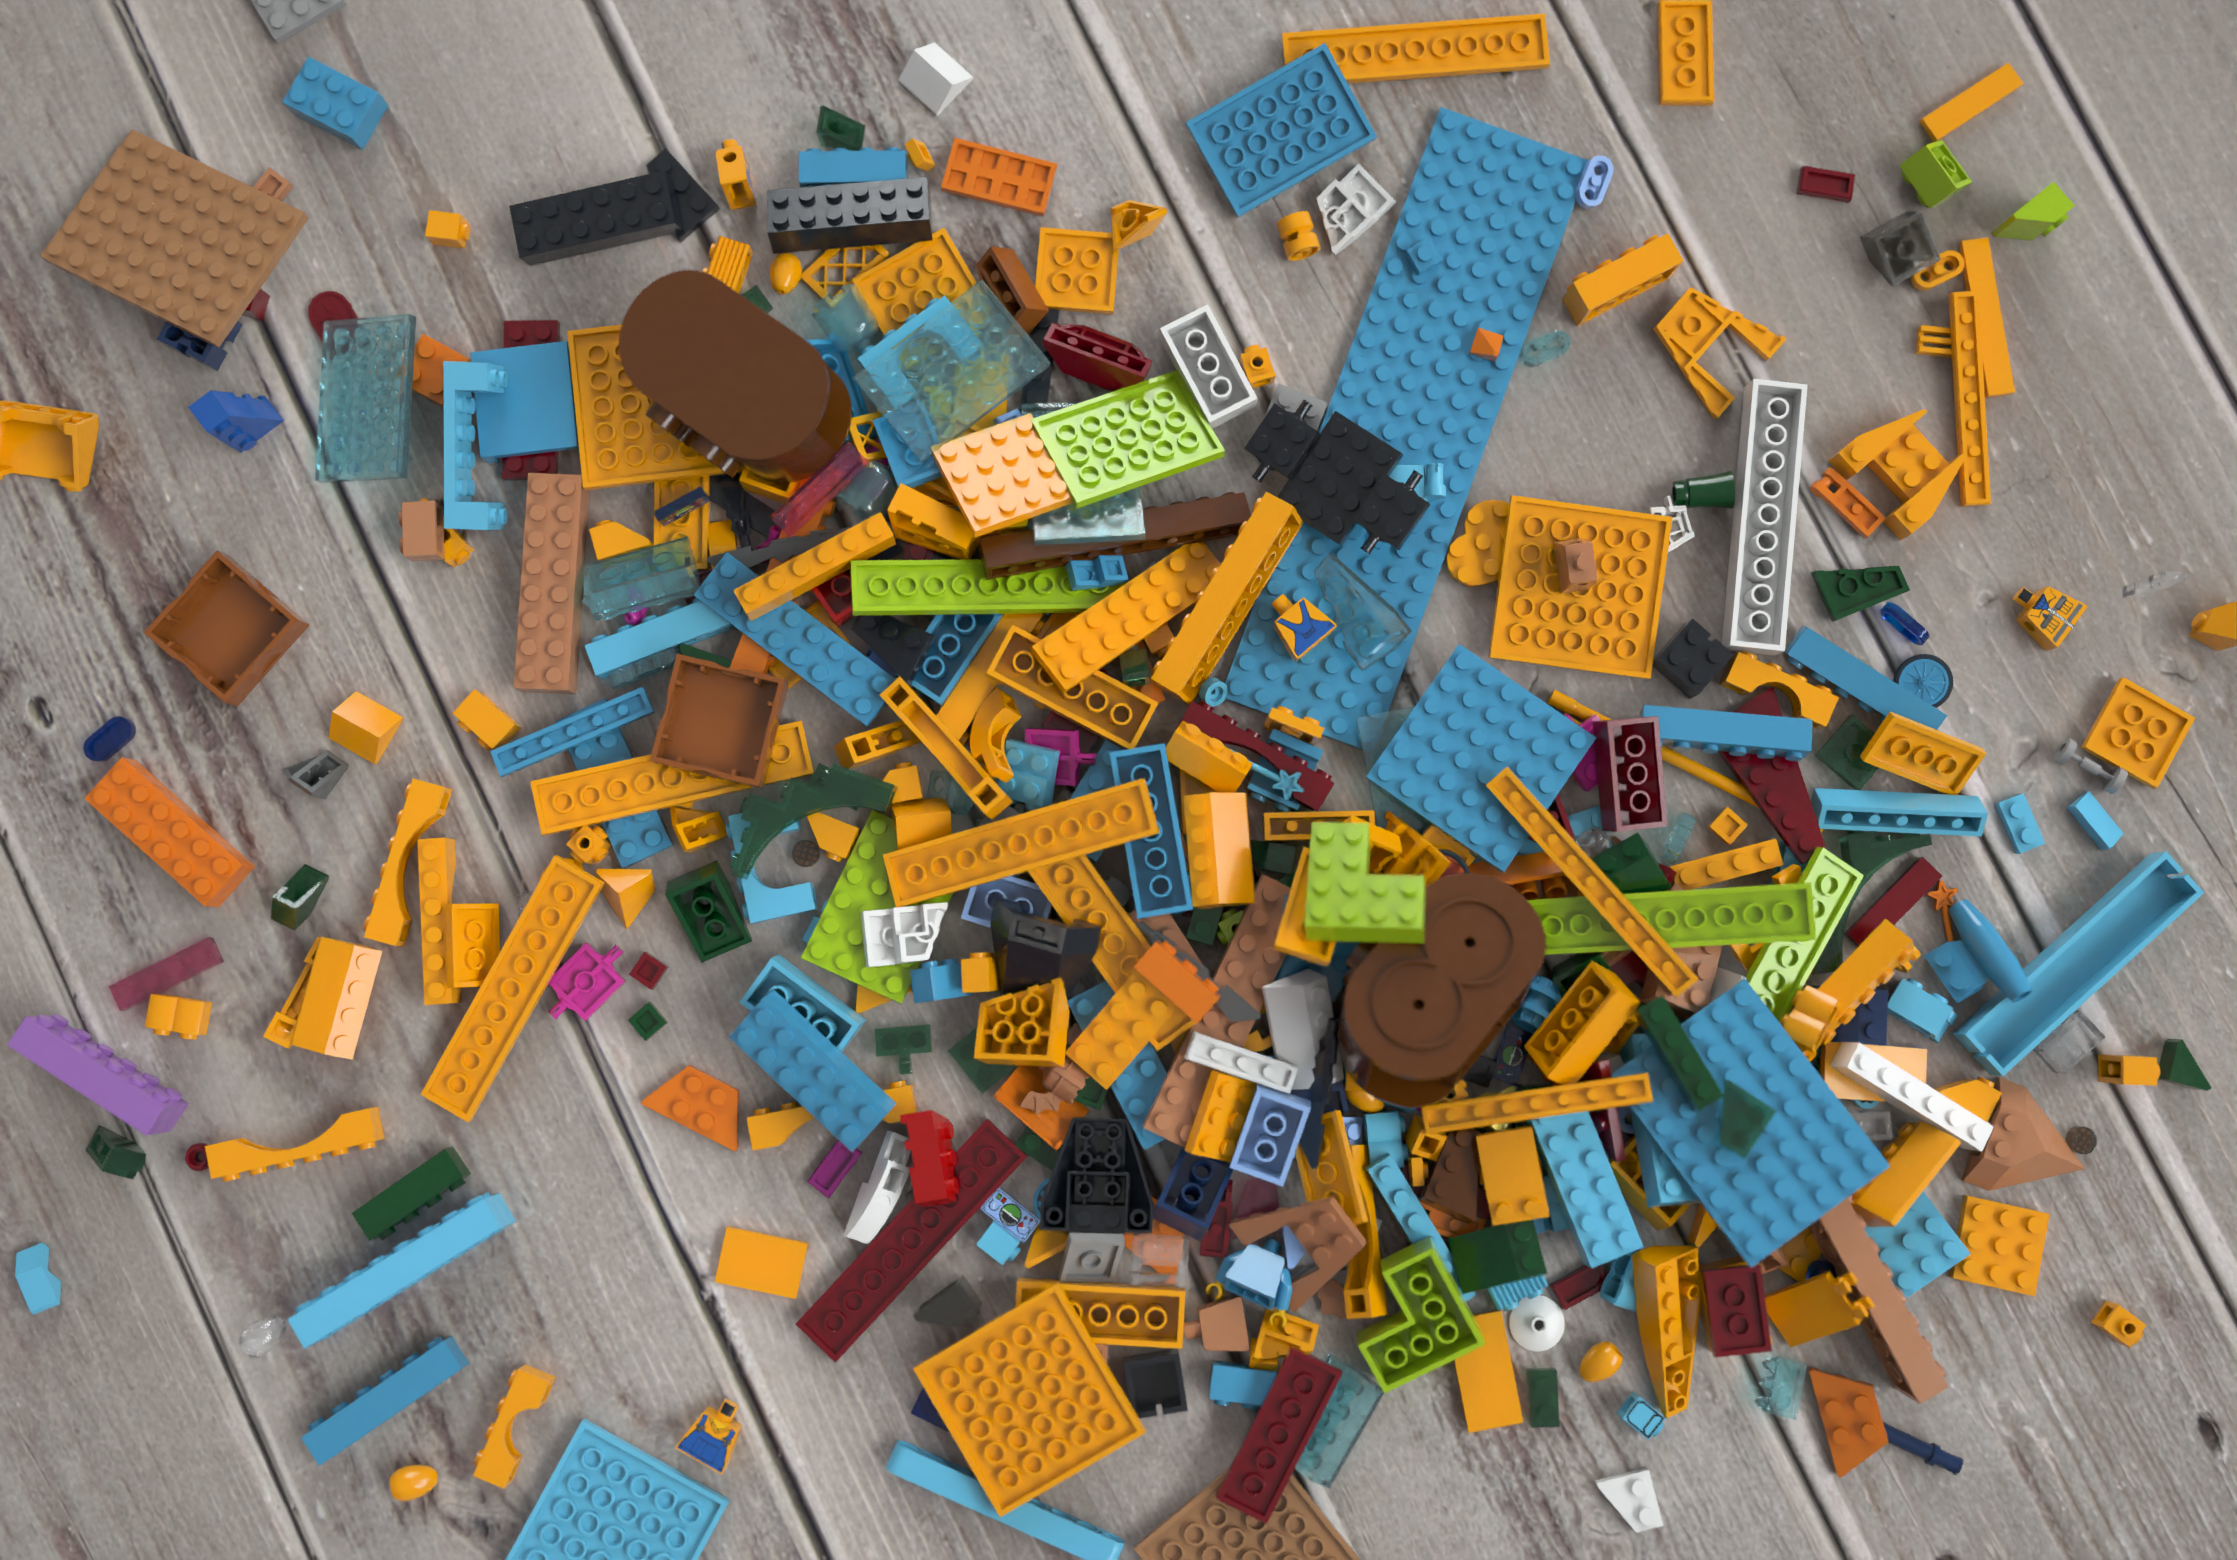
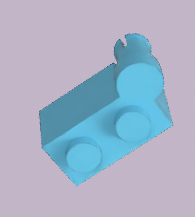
[1389,463,1446,503]
[1887,978,1958,1043]

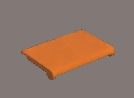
[993,1065,1090,1151]

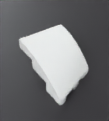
[1316,163,1396,254]
[861,902,948,968]

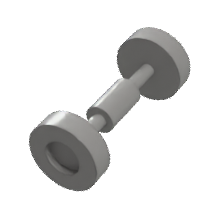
[2053,738,2128,794]

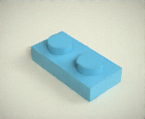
[1995,793,2045,854]

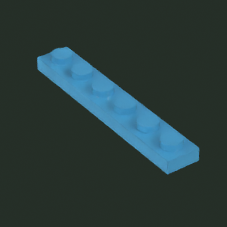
[490,687,655,777]

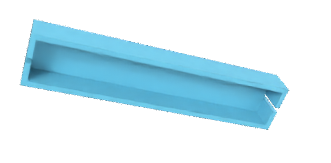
[1952,851,2204,1076]

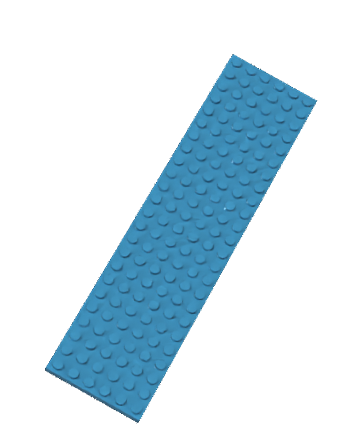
[1225,107,1589,754]

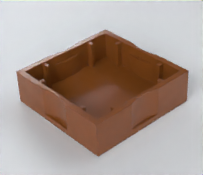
[143,550,310,706]
[650,654,789,789]

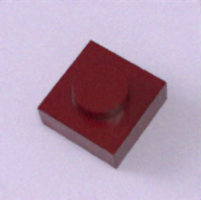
[629,952,669,990]

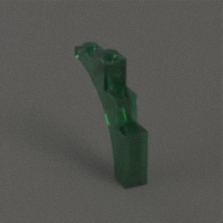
[730,763,898,880]
[1811,830,1932,974]

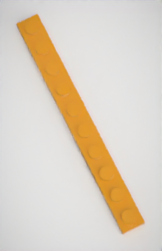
[1486,766,1698,998]

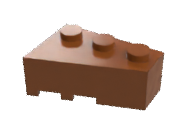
[976,246,1049,347]

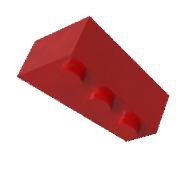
[900,1110,959,1207]

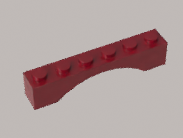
[1176,700,1335,812]

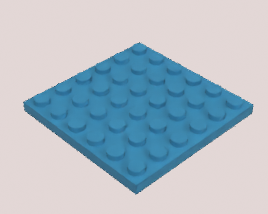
[1365,644,1596,873]

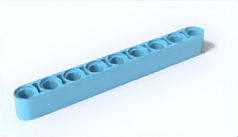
[885,1440,1125,1560]

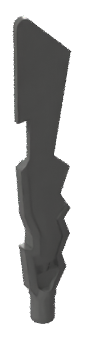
[708,526,851,568]
[1137,921,1261,1022]

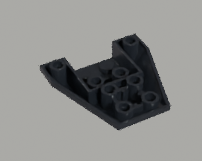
[990,897,1102,1000]
[1040,1118,1154,1235]

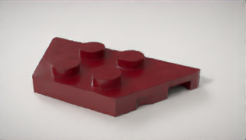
[1577,1058,1626,1163]

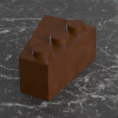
[1418,1128,1481,1224]

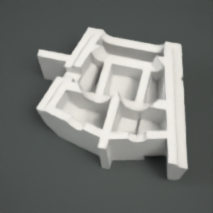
[1647,495,1695,552]

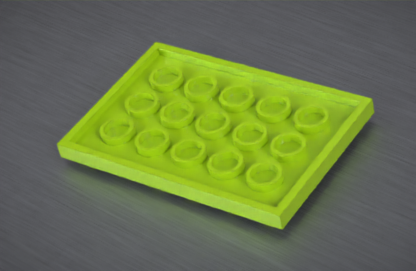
[1031,370,1225,509]
[801,810,955,1005]

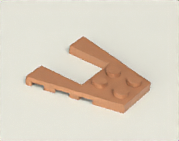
[1228,1197,1366,1312]

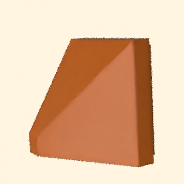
[1469,328,1503,362]

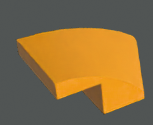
[1376,810,1451,887]

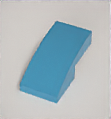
[1066,555,1129,590]

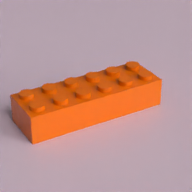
[84,757,256,908]

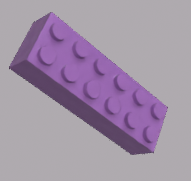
[7,1014,189,1136]

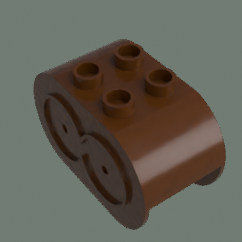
[619,270,852,483]
[1337,873,1546,1108]

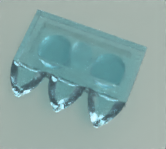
[1754,1356,1807,1420]

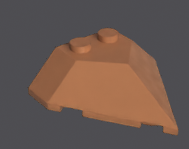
[1962,1077,2085,1191]

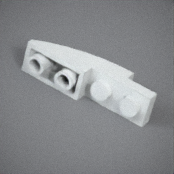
[843,1130,911,1244]

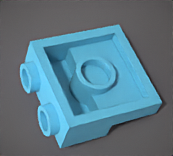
[996,739,1060,810]

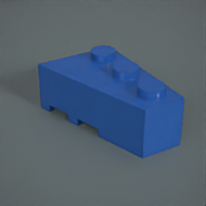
[188,390,284,453]

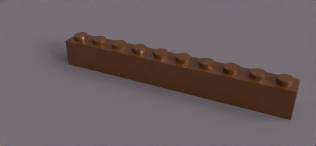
[979,492,1251,580]

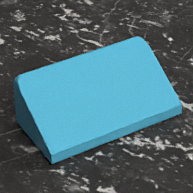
[2066,791,2124,850]

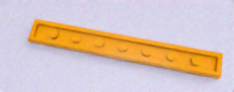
[1948,291,1991,507]
[1421,1073,1653,1135]

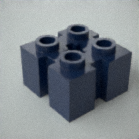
[157,321,243,371]

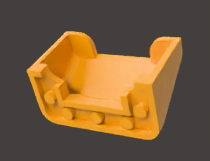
[0,401,100,492]

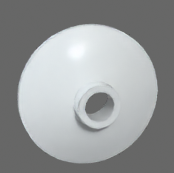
[1509,1295,1565,1352]

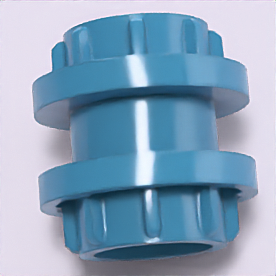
[1511,975,1562,1034]

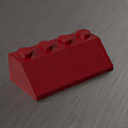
[1593,716,1668,832]

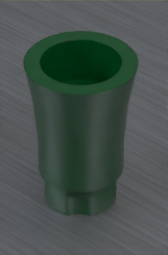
[1672,471,1735,509]

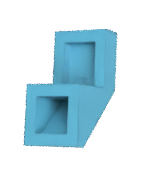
[15,1242,61,1315]

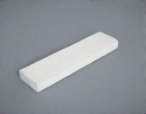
[1184,1031,1299,1094]

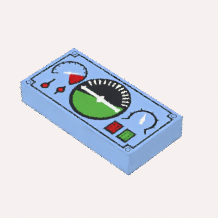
[980,1187,1040,1243]

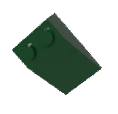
[665,860,752,962]
[1448,1220,1547,1295]

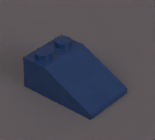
[1794,985,1888,1046]
[1153,1147,1234,1242]

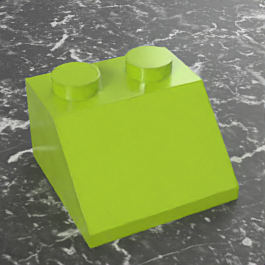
[1899,140,1973,209]
[1992,181,2075,241]

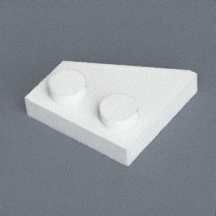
[1594,1468,1663,1533]

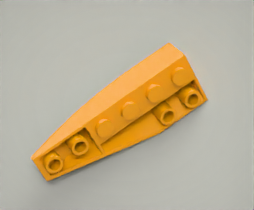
[1632,1246,1701,1418]

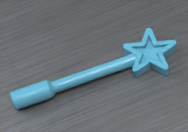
[1225,746,1304,800]

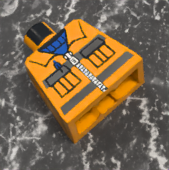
[2013,586,2088,651]

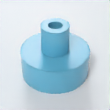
[1199,677,1228,707]

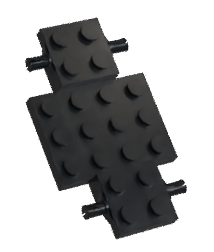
[1244,399,1431,555]

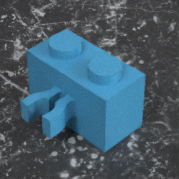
[910,958,973,1003]

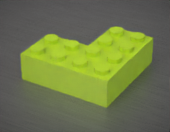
[1304,822,1426,943]
[1357,1236,1485,1394]

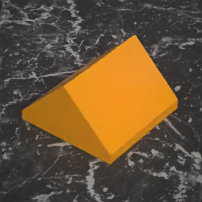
[328,691,404,765]
[890,797,952,850]

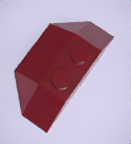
[1042,323,1152,392]

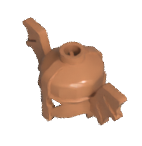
[1020,1023,1090,1114]

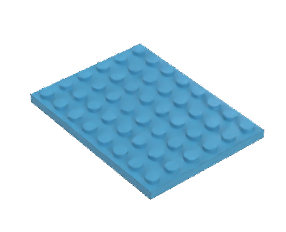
[1612,979,1890,1267]

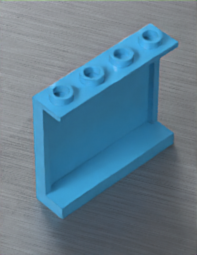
[470,341,579,464]

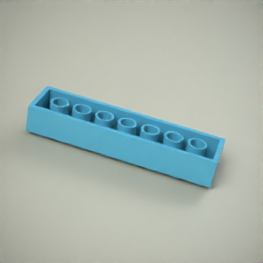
[287,1192,516,1349]

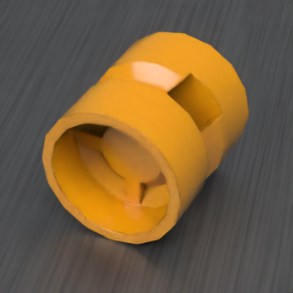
[1276,211,1321,261]

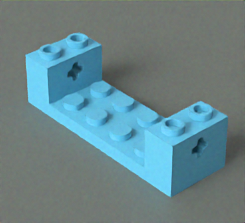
[443,361,508,530]

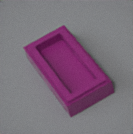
[807,1140,863,1198]

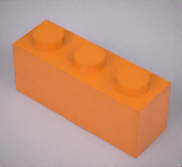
[1134,939,1221,1023]

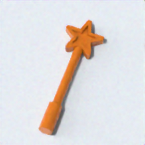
[1925,880,1958,942]

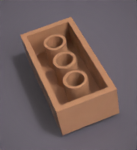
[1639,945,1723,1020]

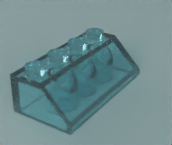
[583,536,701,622]
[1295,1354,1384,1488]

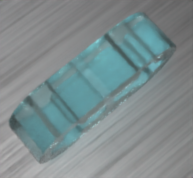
[1520,330,1571,367]
[1660,811,1696,864]

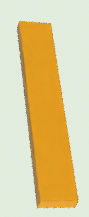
[1958,237,2015,398]

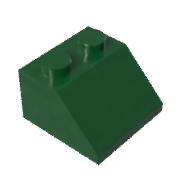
[1591,832,1672,894]

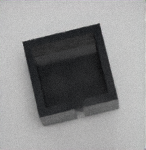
[1652,618,1734,699]
[1123,1348,1188,1419]

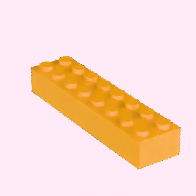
[1151,492,1303,706]

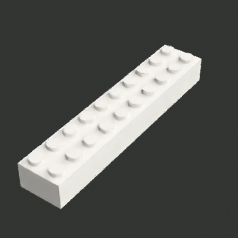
[1722,379,1808,656]

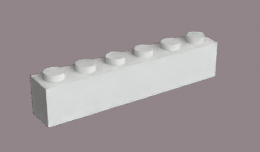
[1830,1042,1993,1151]

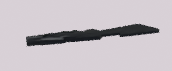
[719,472,752,550]
[1299,1018,1339,1169]

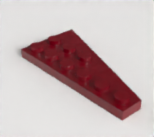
[1718,686,1826,865]

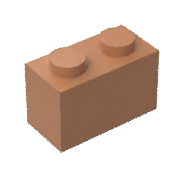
[398,500,445,561]

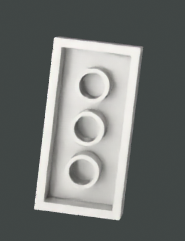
[1159,304,1258,429]

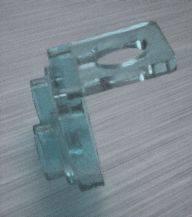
[927,770,973,815]

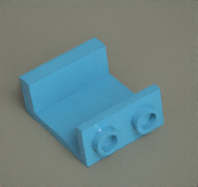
[1246,728,1324,812]

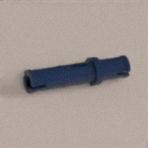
[1884,1422,1963,1475]

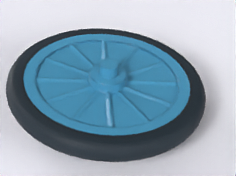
[1893,654,1953,708]

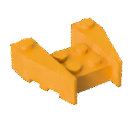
[1828,409,1967,540]

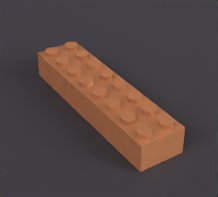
[514,473,590,695]
[1808,1195,1949,1404]

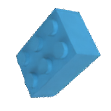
[282,56,389,150]

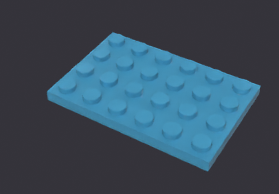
[1185,43,1377,218]

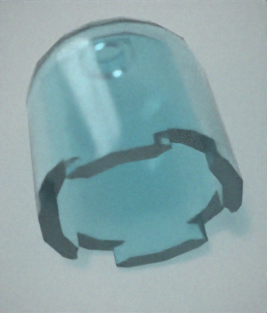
[812,284,878,353]
[835,461,899,522]

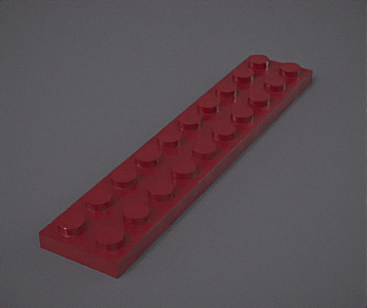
[796,1118,1028,1363]

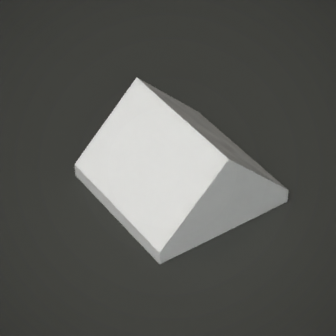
[899,42,973,116]

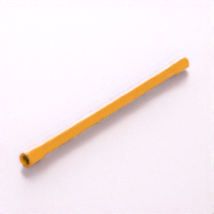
[1547,689,1823,833]

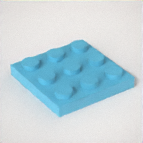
[1864,1191,1971,1298]

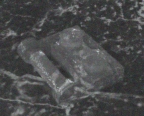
[1130,1234,1190,1288]

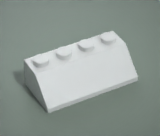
[1262,969,1345,1090]

